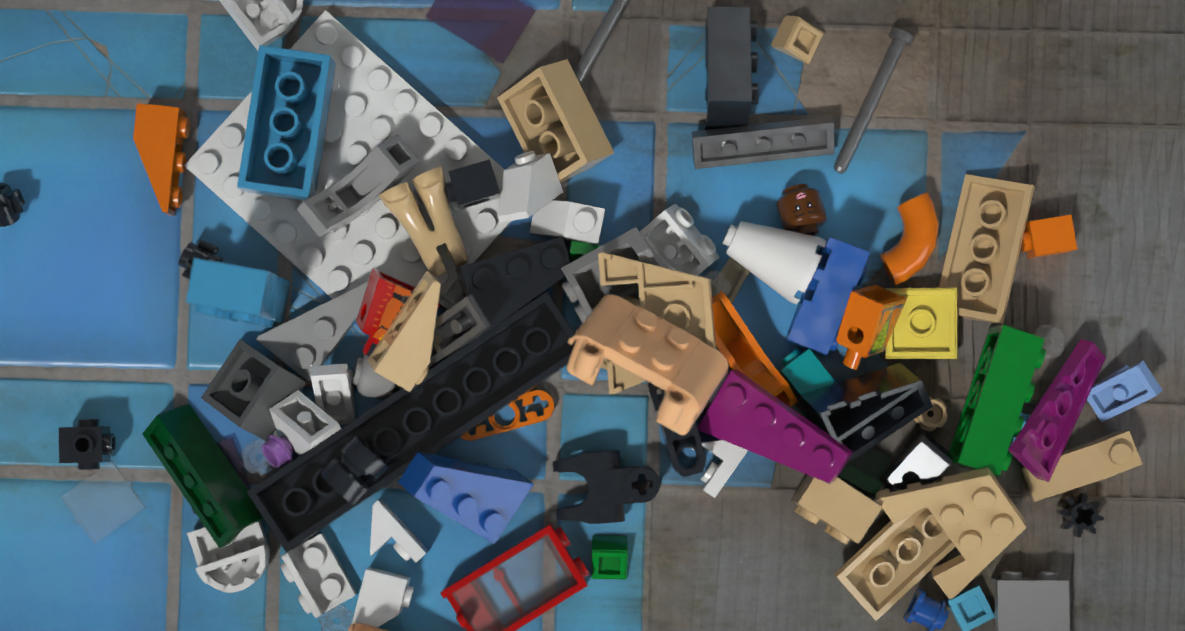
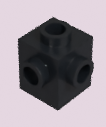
[59,419,116,470]

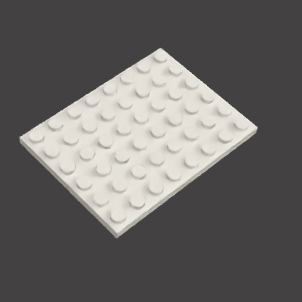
[184,10,512,302]

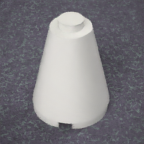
[722,221,826,305]

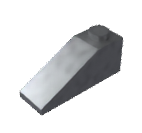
[428,294,490,368]

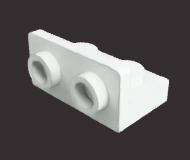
[640,204,719,276]
[280,533,357,618]

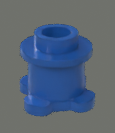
[903,588,949,631]

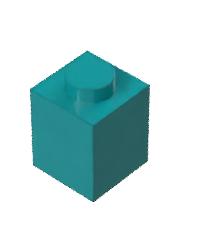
[778,348,835,404]

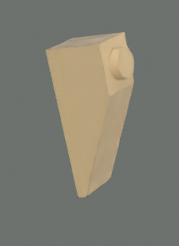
[367,271,441,392]
[1020,431,1143,502]

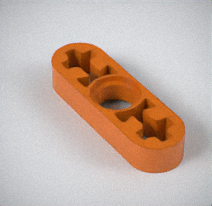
[460,390,554,441]

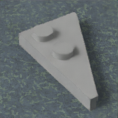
[256,282,368,381]

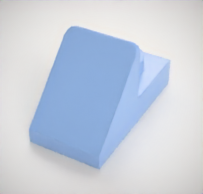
[1087,360,1163,423]

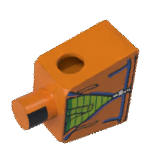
[836,285,907,370]

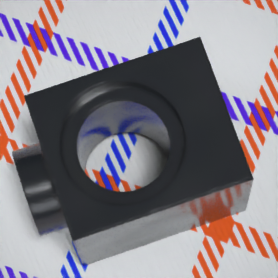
[445,159,500,209]

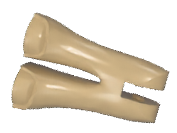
[379,166,468,277]

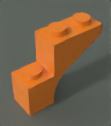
[712,291,798,407]

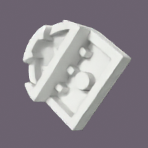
[219,0,303,51]
[187,521,270,593]

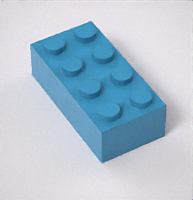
[237,45,336,201]
[186,258,291,328]

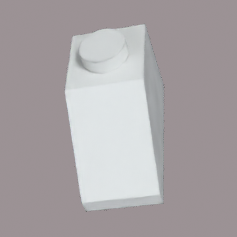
[497,151,563,223]
[529,200,605,245]
[269,390,341,456]
[352,567,414,628]

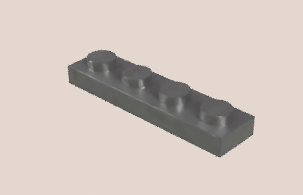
[691,116,834,169]

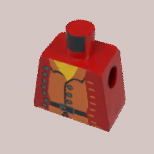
[356,268,440,357]

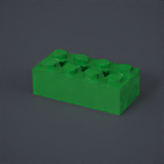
[948,325,1046,477]

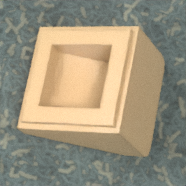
[771,16,824,64]

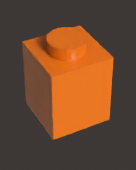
[1021,215,1078,259]

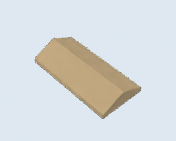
[939,174,1035,324]
[834,477,956,621]

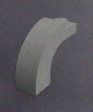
[297,134,420,237]

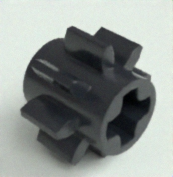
[0,183,25,227]
[178,239,223,280]
[1056,493,1104,538]

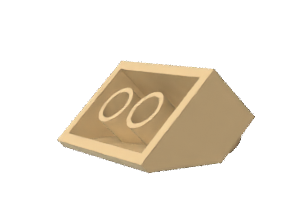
[497,59,614,183]

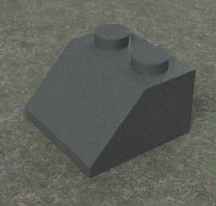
[201,339,306,442]

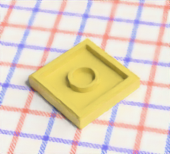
[886,288,958,359]

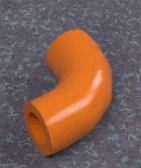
[880,192,939,286]

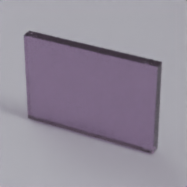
[426,0,535,64]

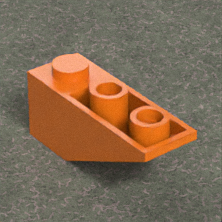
[133,103,190,216]

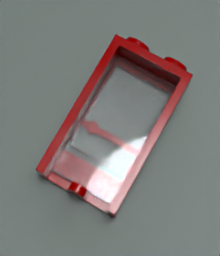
[440,523,590,631]

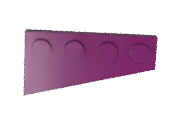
[1009,339,1106,482]
[697,369,853,484]

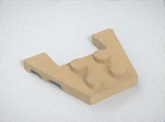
[598,253,716,394]
[876,468,1027,600]

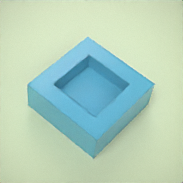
[945,584,995,631]

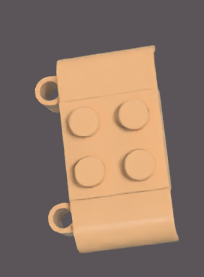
[567,295,728,435]

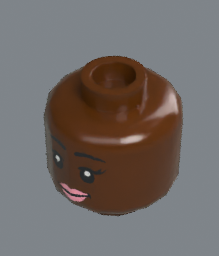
[776,184,827,236]

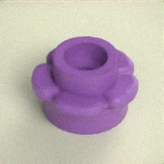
[261,435,294,468]

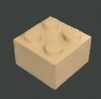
[790,475,883,545]

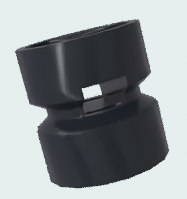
[320,435,390,504]

